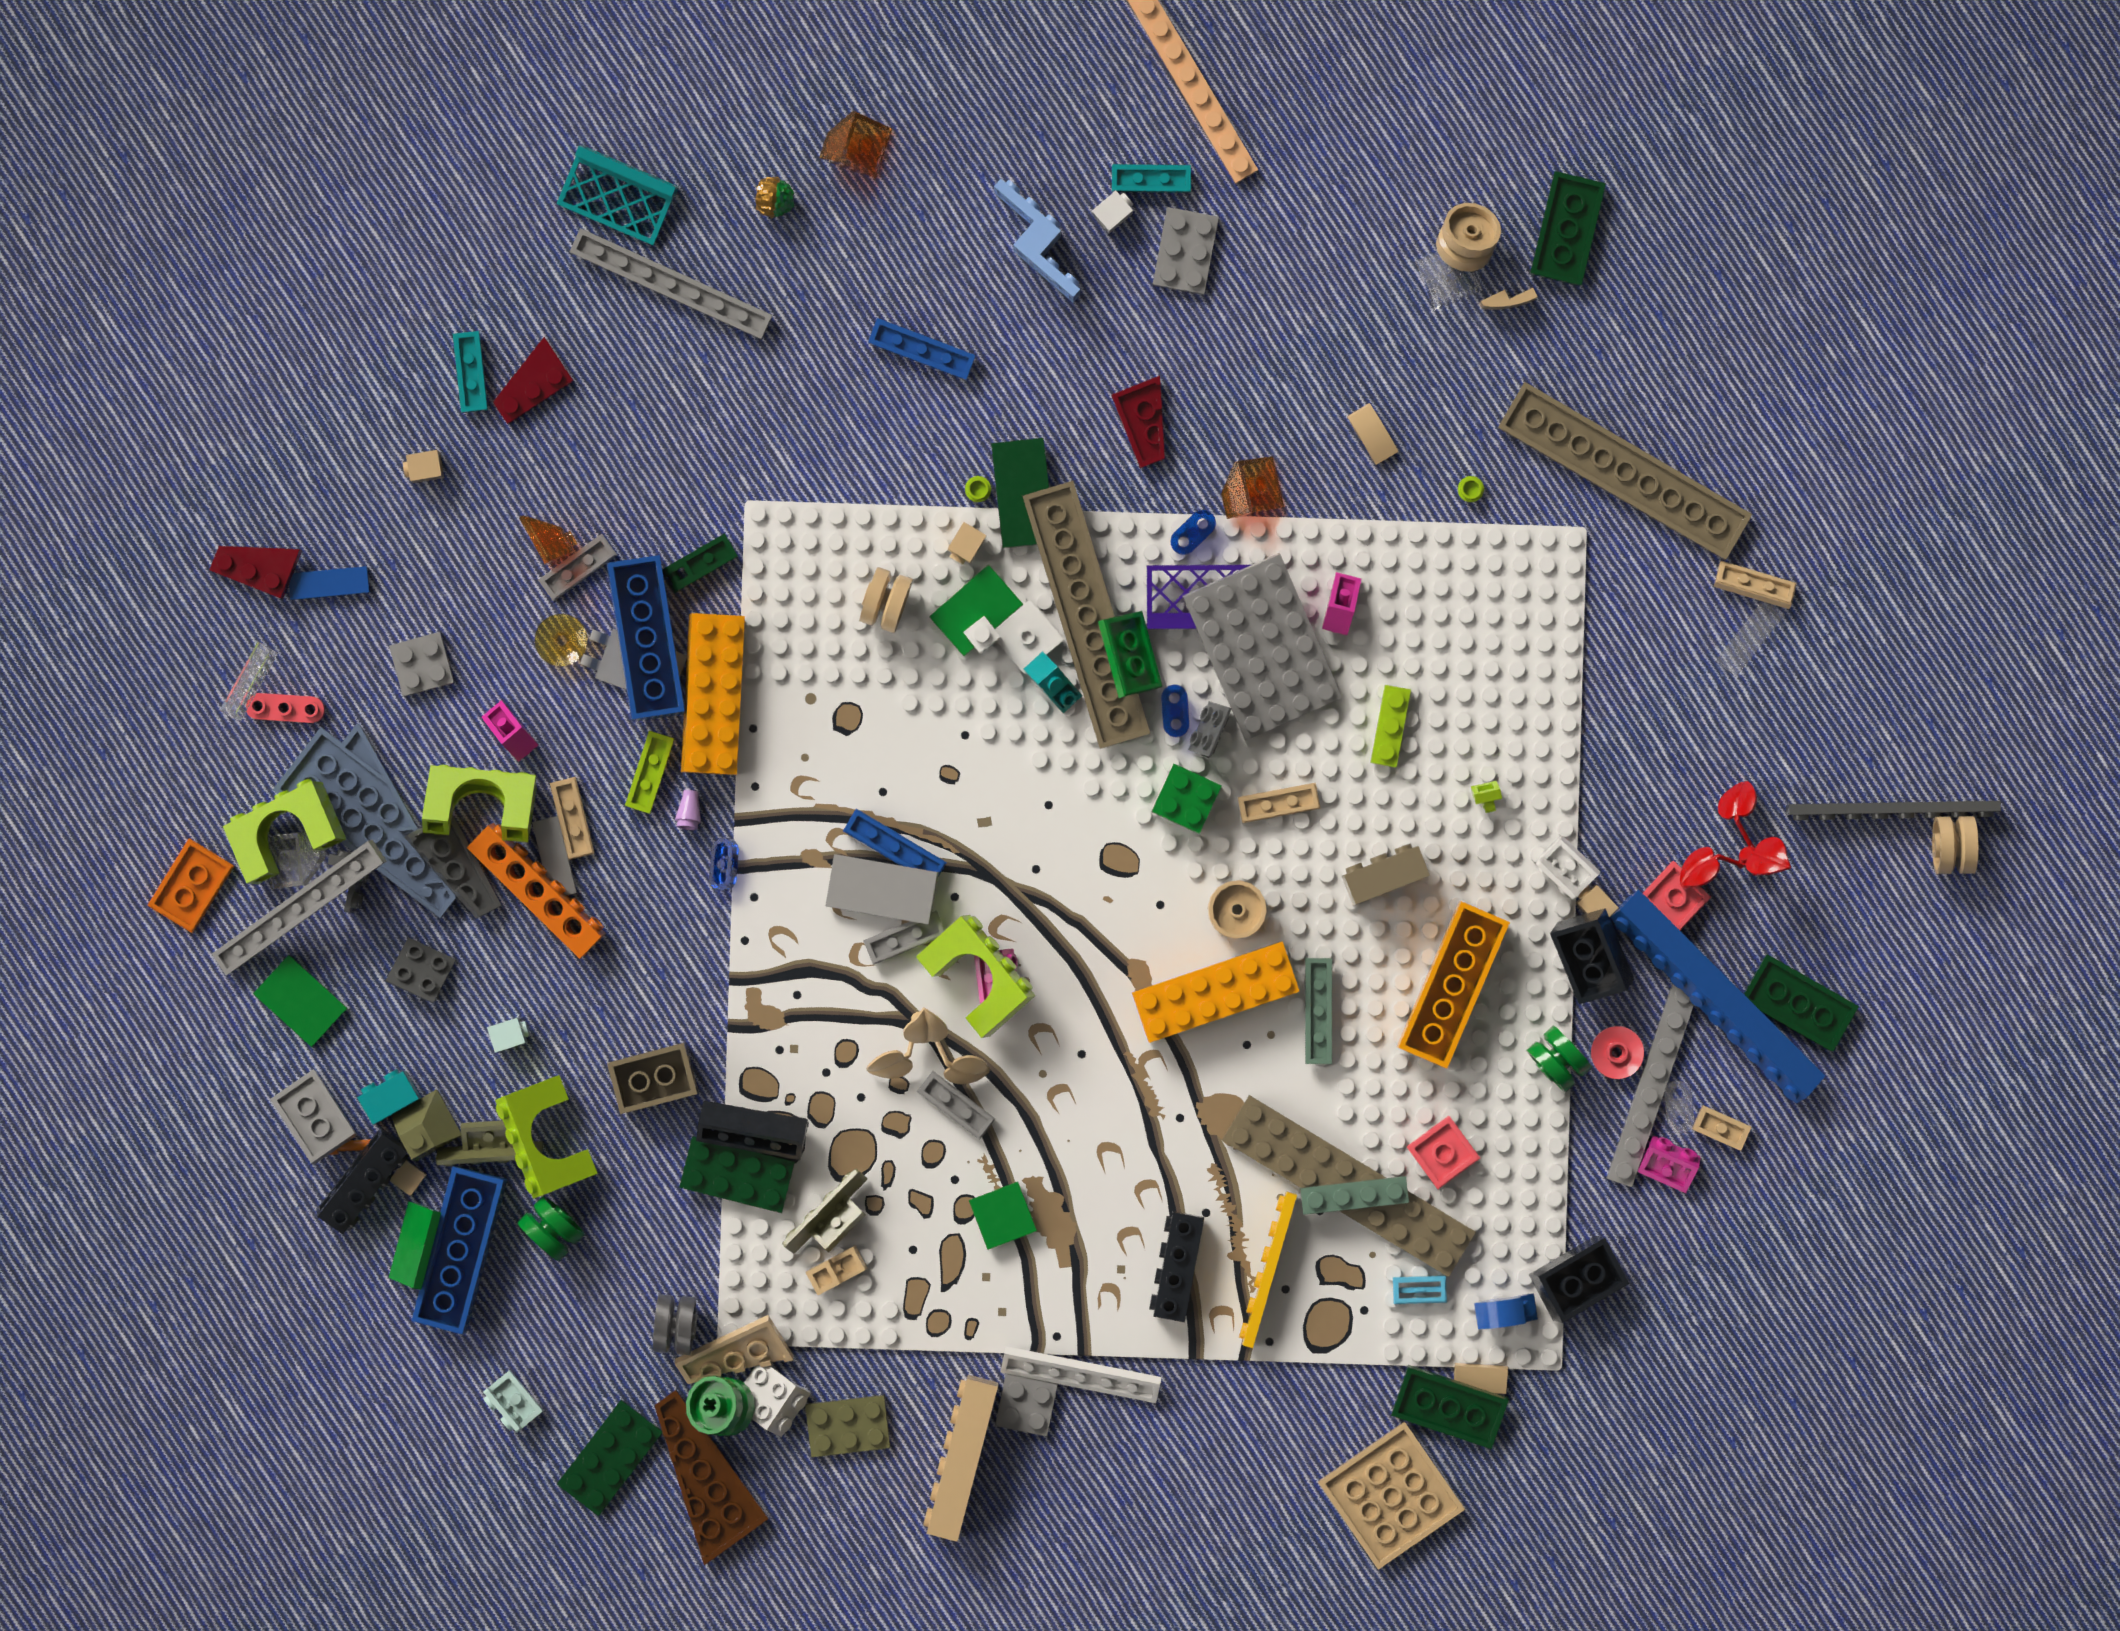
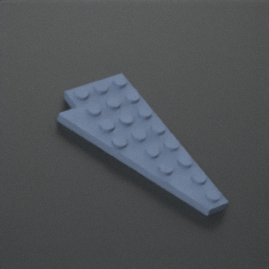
[273,724,457,918]

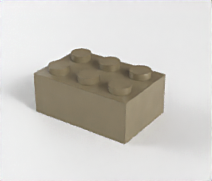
[1342,843,1430,905]
[607,1042,699,1114]

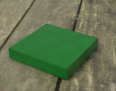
[969,1181,1037,1250]

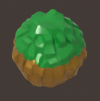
[756,177,794,218]

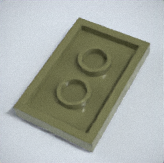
[805,1395,890,1457]

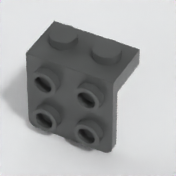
[328,850,369,913]

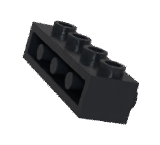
[696,1101,808,1160]
[316,1127,408,1235]
[1149,1211,1204,1323]

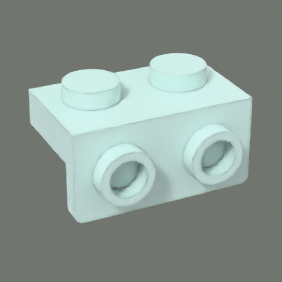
[484,1370,544,1432]

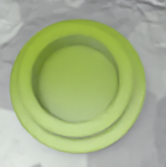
[965,476,991,503]
[1457,476,1484,503]

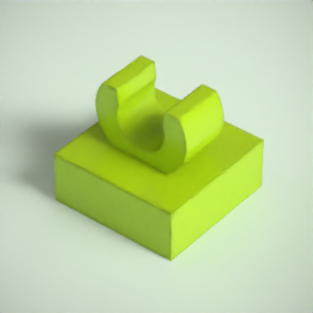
[1471,781,1502,813]

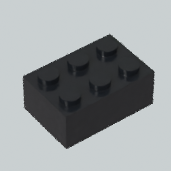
[1550,908,1634,1004]
[1529,1236,1629,1323]

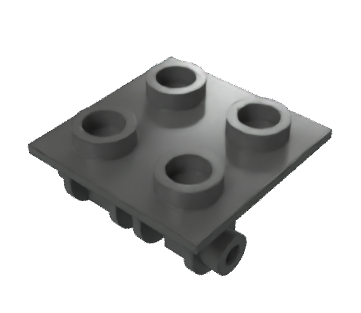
[1188,701,1232,758]
[385,937,456,1003]

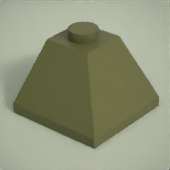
[391,1089,461,1161]

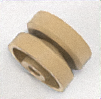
[1436,203,1501,272]
[859,567,913,633]
[1932,816,1978,874]
[1207,880,1267,939]

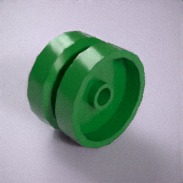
[1526,1025,1593,1093]
[518,1195,585,1262]
[686,1376,755,1436]

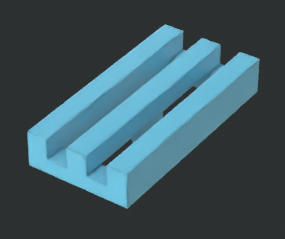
[1392,1275,1447,1304]

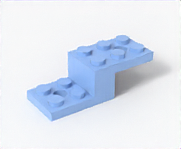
[994,179,1080,303]

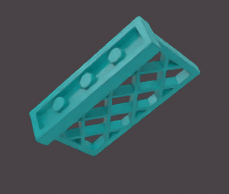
[557,145,679,245]

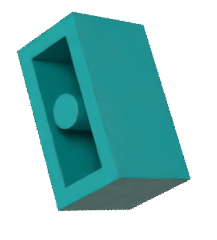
[357,1069,421,1125]

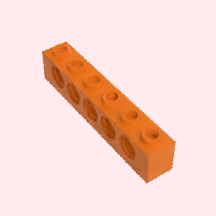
[467,823,606,959]

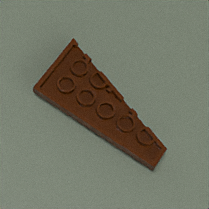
[654,1389,769,1565]

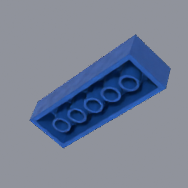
[607,555,685,722]
[411,1166,508,1335]

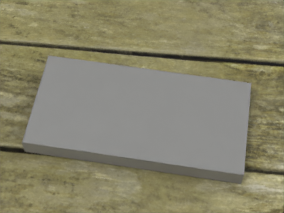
[825,854,939,924]

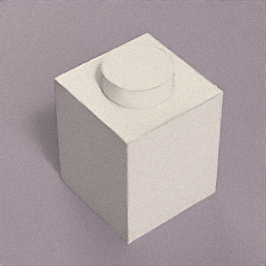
[1092,191,1133,234]
[963,616,1001,654]

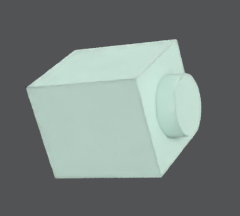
[487,1017,530,1053]

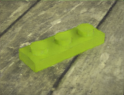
[1370,685,1411,768]
[625,731,675,814]

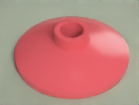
[1591,1026,1644,1079]

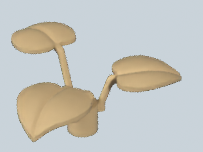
[866,1007,990,1084]

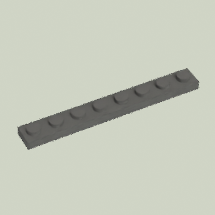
[1786,801,2001,820]

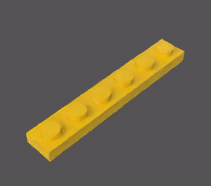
[1239,1191,1297,1348]

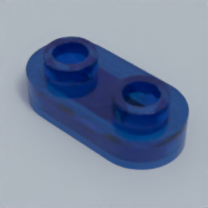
[1170,510,1216,555]
[1161,685,1189,738]
[709,838,739,891]

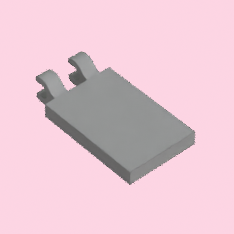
[580,629,687,690]

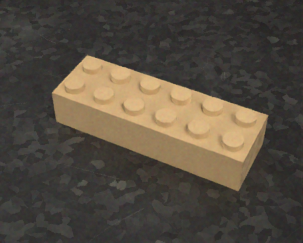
[923,1375,998,1542]

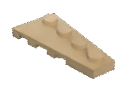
[675,1315,793,1384]

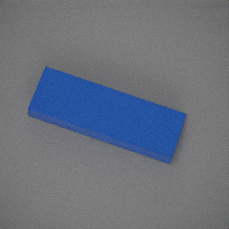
[289,566,370,600]

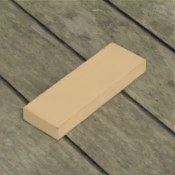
[1714,561,1797,609]
[550,777,595,860]
[1237,783,1321,823]

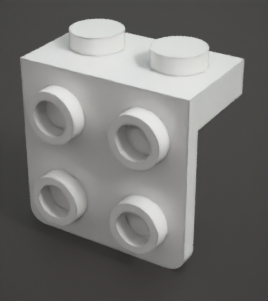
[744,1365,811,1437]

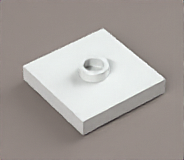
[995,600,1064,674]

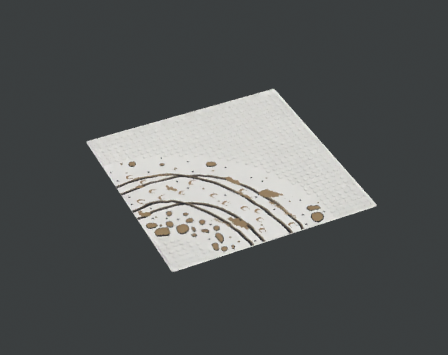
[717,500,1587,1371]

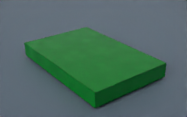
[929,564,1023,656]
[1098,611,1163,698]
[253,955,348,1047]
[389,1201,441,1290]

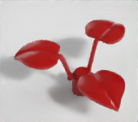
[1680,781,1791,889]

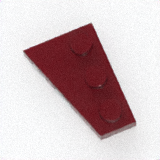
[493,337,574,425]
[1111,375,1165,469]
[209,546,303,599]

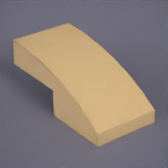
[1479,288,1538,310]
[1347,403,1399,465]
[805,1245,868,1295]

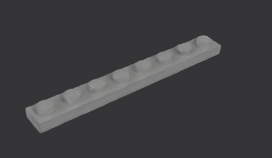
[569,228,772,340]
[212,839,387,976]
[1606,983,1694,1187]

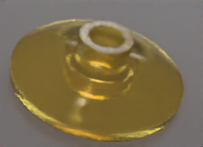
[535,614,588,667]

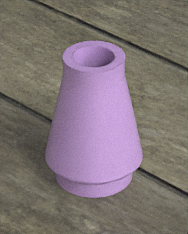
[675,790,701,830]

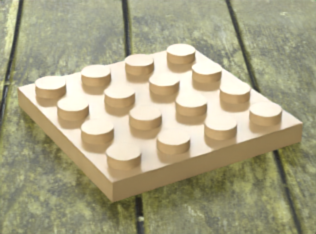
[1318,1421,1465,1570]

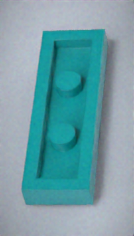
[1112,164,1191,193]
[453,331,488,413]

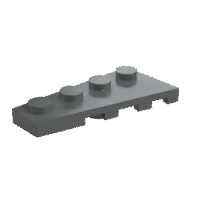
[404,815,502,919]

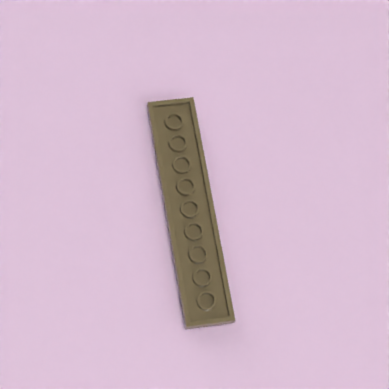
[1498,382,1753,560]
[1022,481,1150,749]
[1222,1095,1476,1277]

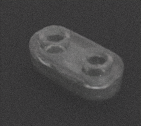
[1664,1080,1694,1133]

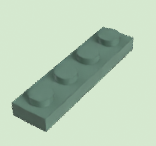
[1305,958,1332,1064]
[1300,1176,1409,1215]

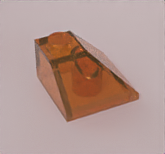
[819,111,892,178]
[1221,456,1284,519]
[519,515,578,567]

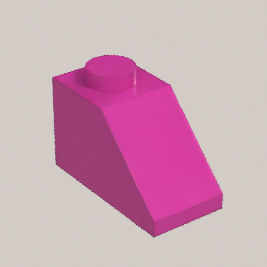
[1322,572,1361,635]
[482,700,538,762]

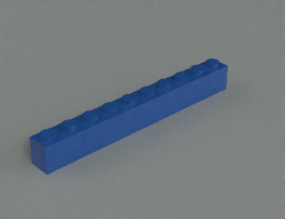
[1609,889,1825,1104]

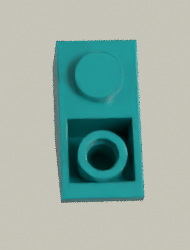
[1023,651,1082,714]

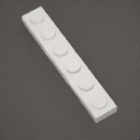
[1001,1346,1161,1403]

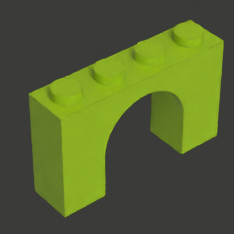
[422,765,537,842]
[223,779,346,885]
[916,915,1035,1038]
[495,1075,598,1199]

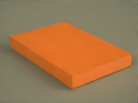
[147,838,235,933]

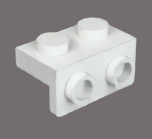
[1536,835,1600,900]

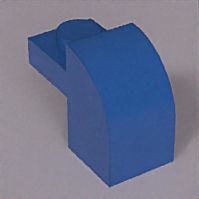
[1474,1293,1538,1329]

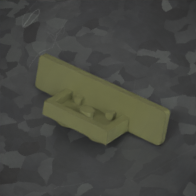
[436,1120,543,1166]
[782,1169,868,1254]

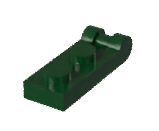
[662,533,738,593]

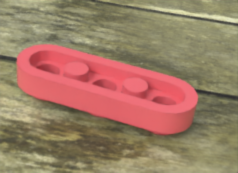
[245,693,325,723]

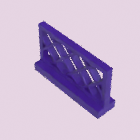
[1146,565,1251,629]

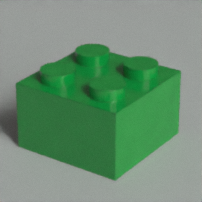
[1151,764,1222,834]

